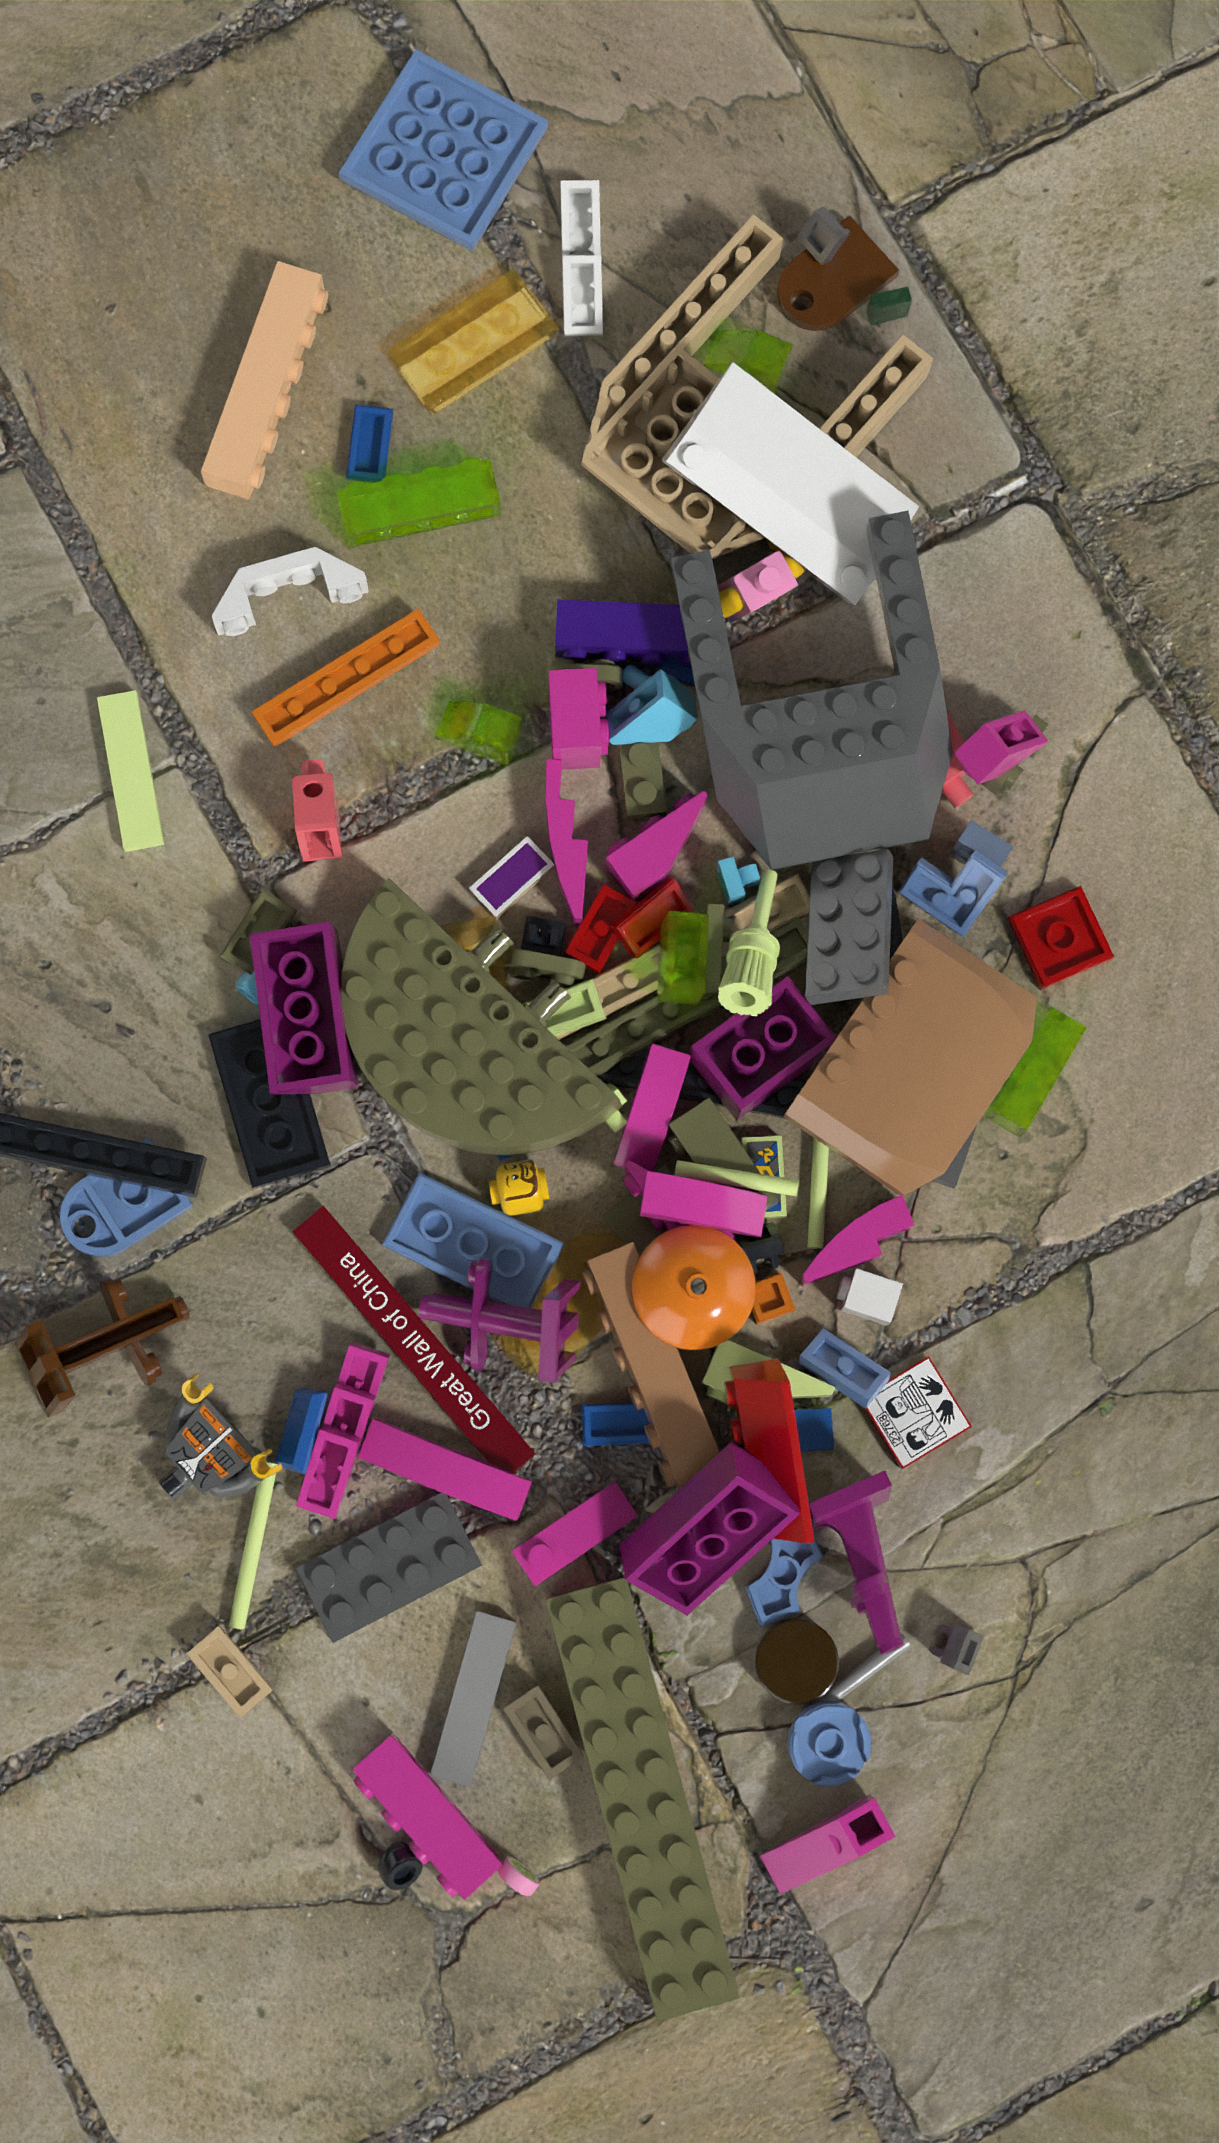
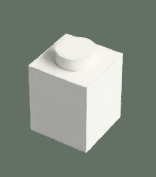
[836,1268,903,1326]

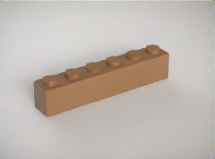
[581,1242,719,1492]

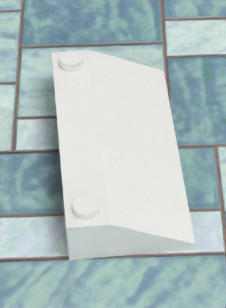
[661,362,919,605]

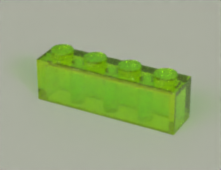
[336,457,501,548]

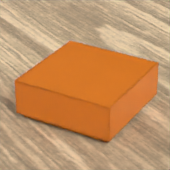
[751,1272,795,1325]

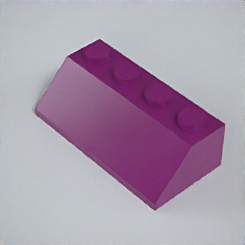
[250,921,359,1094]
[620,1442,800,1616]

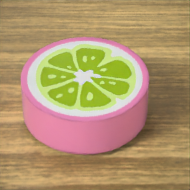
[498,1856,541,1896]

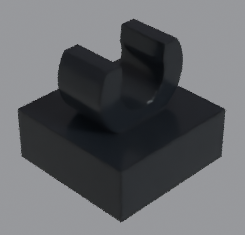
[521,916,566,956]
[734,1222,784,1273]

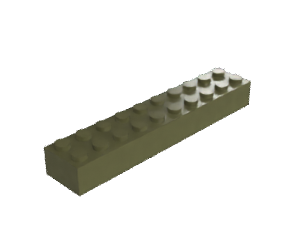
[545,1577,740,2022]

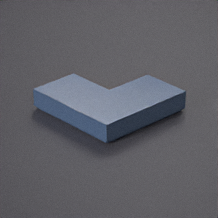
[898,850,1009,937]

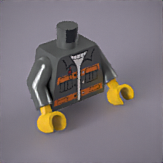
[158,1373,282,1500]

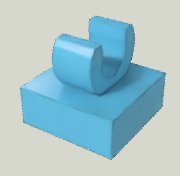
[716,857,760,907]

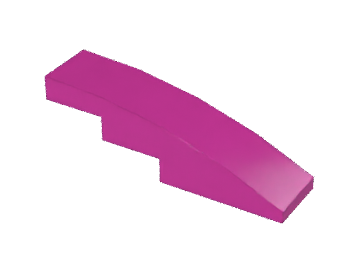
[546,759,588,927]
[296,1342,391,1519]
[358,1419,532,1521]

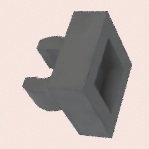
[796,206,850,265]
[929,1623,984,1676]

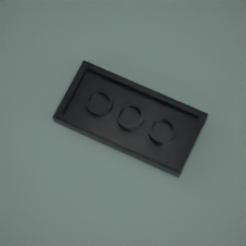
[208,1019,331,1190]

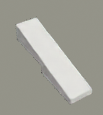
[560,180,603,336]

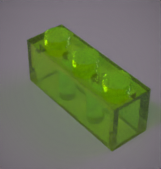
[985,1007,1087,1137]

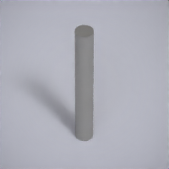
[802,1633,911,1710]

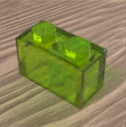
[657,910,709,1005]

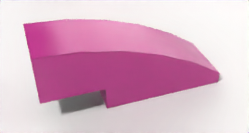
[612,1043,691,1172]
[639,1171,767,1237]
[799,1196,914,1286]

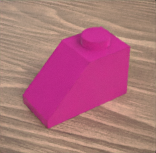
[954,710,1049,784]

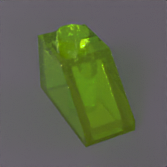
[703,329,793,394]
[434,701,522,766]

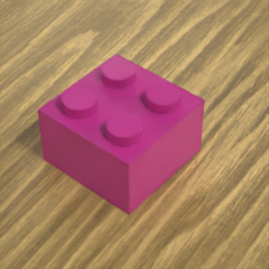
[548,668,609,770]

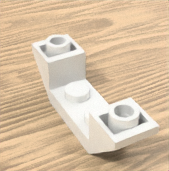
[212,547,369,636]

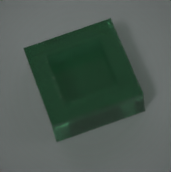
[867,286,912,326]

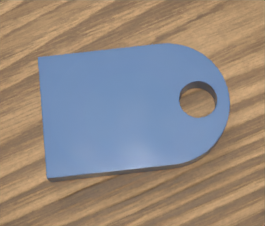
[60,1137,194,1257]

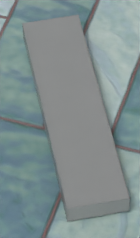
[430,1611,517,1787]

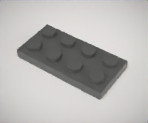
[805,849,893,1005]
[296,1493,482,1643]

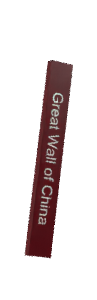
[292,1205,536,1473]

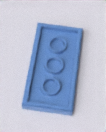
[382,1173,565,1309]

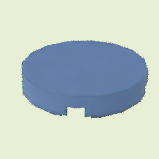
[787,1701,871,1786]

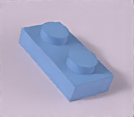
[798,1328,891,1409]

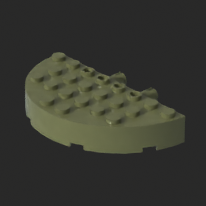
[341,878,623,1155]

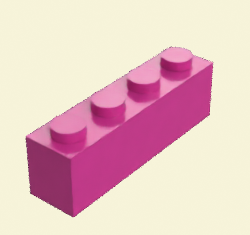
[352,1733,503,1900]

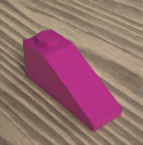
[512,1482,638,1586]

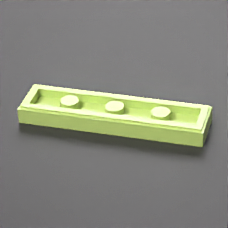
[97,690,165,852]

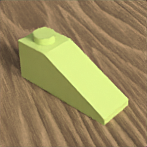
[700,1340,835,1405]

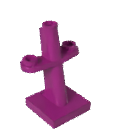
[419,1258,581,1382]
[809,1470,904,1655]

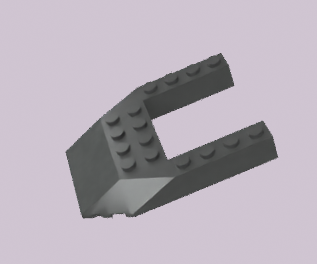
[671,510,953,870]

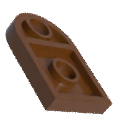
[777,215,900,331]

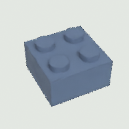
[951,820,1013,867]

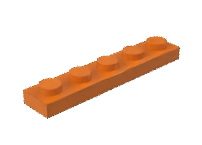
[251,608,440,748]

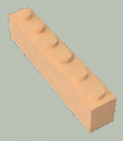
[201,261,328,500]

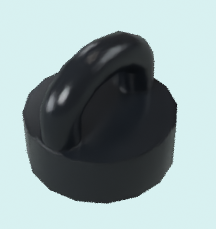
[378,1841,423,1890]

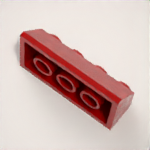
[724,1358,815,1543]

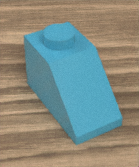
[605,669,698,745]

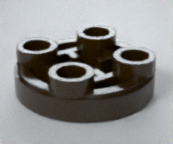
[755,1619,839,1705]

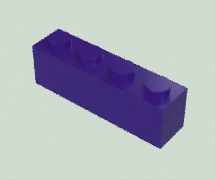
[555,599,691,667]

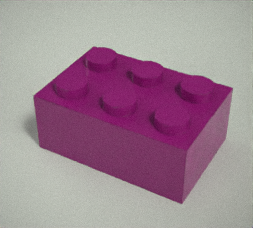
[689,976,836,1121]

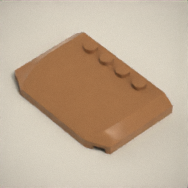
[784,918,1037,1197]

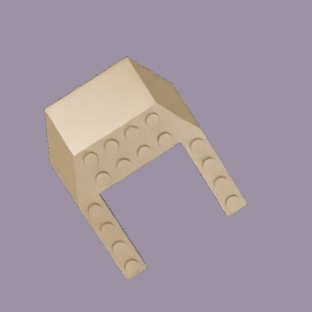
[581,214,933,559]

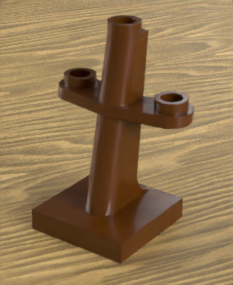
[15,1277,189,1418]

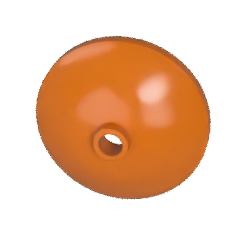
[632,1225,756,1350]

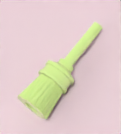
[718,869,780,1016]

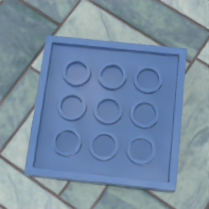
[339,49,548,252]

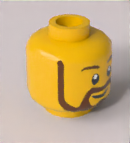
[489,1159,550,1216]

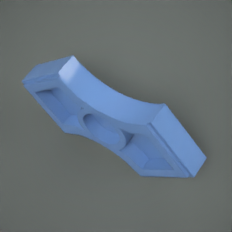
[745,1533,823,1627]

